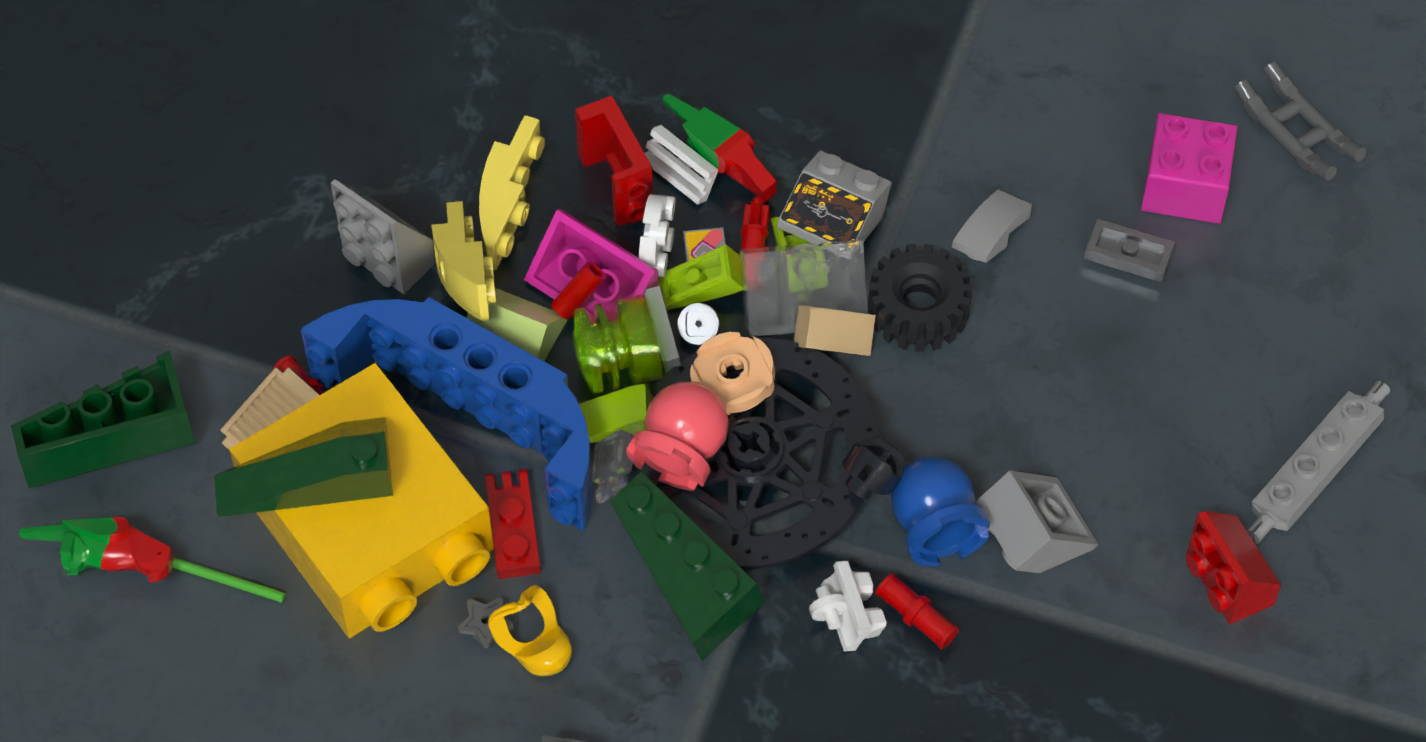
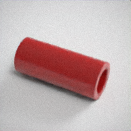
[551,262,606,319]

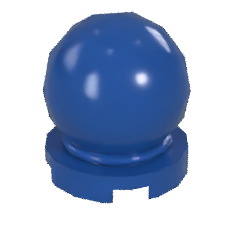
[891,456,991,567]

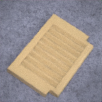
[220,367,320,450]

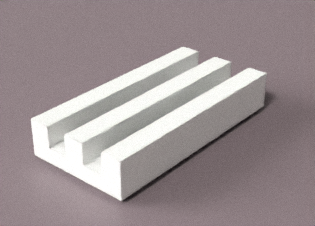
[645,125,718,205]

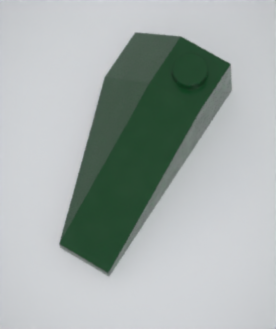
[214,417,393,517]

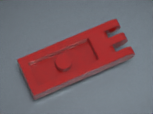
[485,469,541,579]

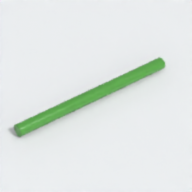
[172,557,286,603]

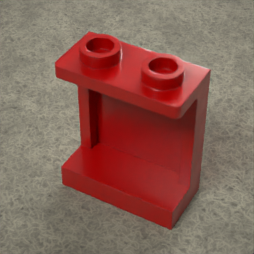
[575,95,653,226]

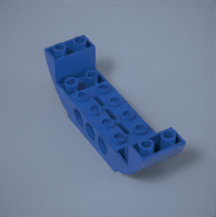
[301,297,592,531]

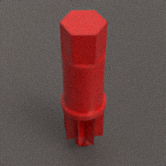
[739,197,770,289]

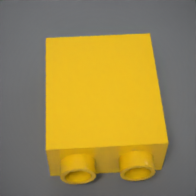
[229,363,494,639]

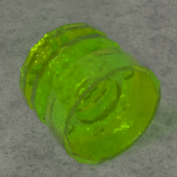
[572,295,663,395]

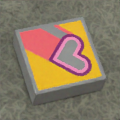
[683,227,726,262]

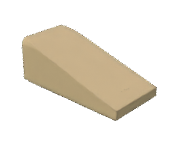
[794,305,876,356]

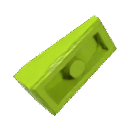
[658,244,746,311]
[579,383,653,443]

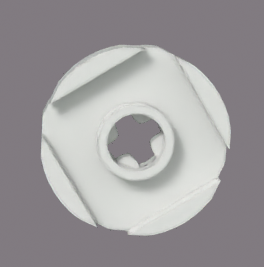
[639,194,676,277]

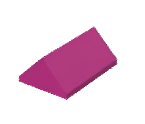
[524,209,658,342]

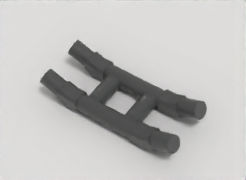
[1233,61,1367,181]

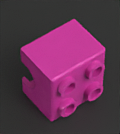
[1141,113,1238,224]

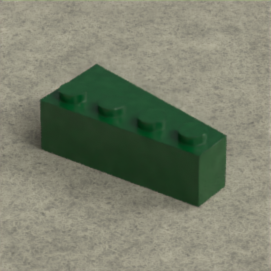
[11,350,195,488]
[610,472,765,661]

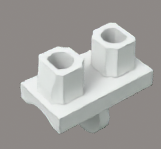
[809,561,887,651]

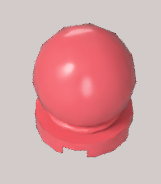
[626,381,729,491]

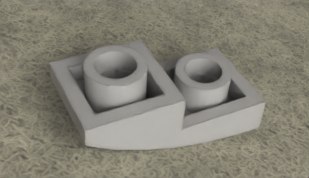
[952,190,1032,263]

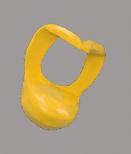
[488,585,572,676]

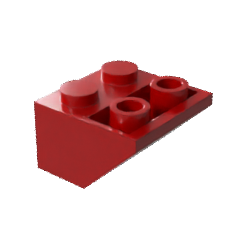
[1185,511,1281,625]

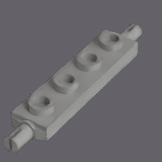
[1246,381,1390,544]

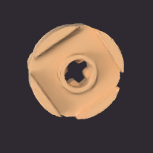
[690,332,775,415]

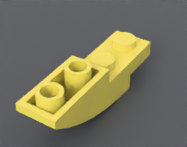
[479,115,545,271]
[431,201,496,320]

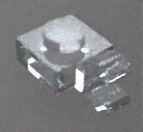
[592,429,633,504]

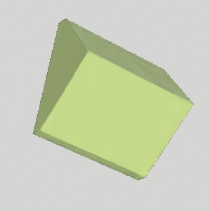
[467,288,568,361]

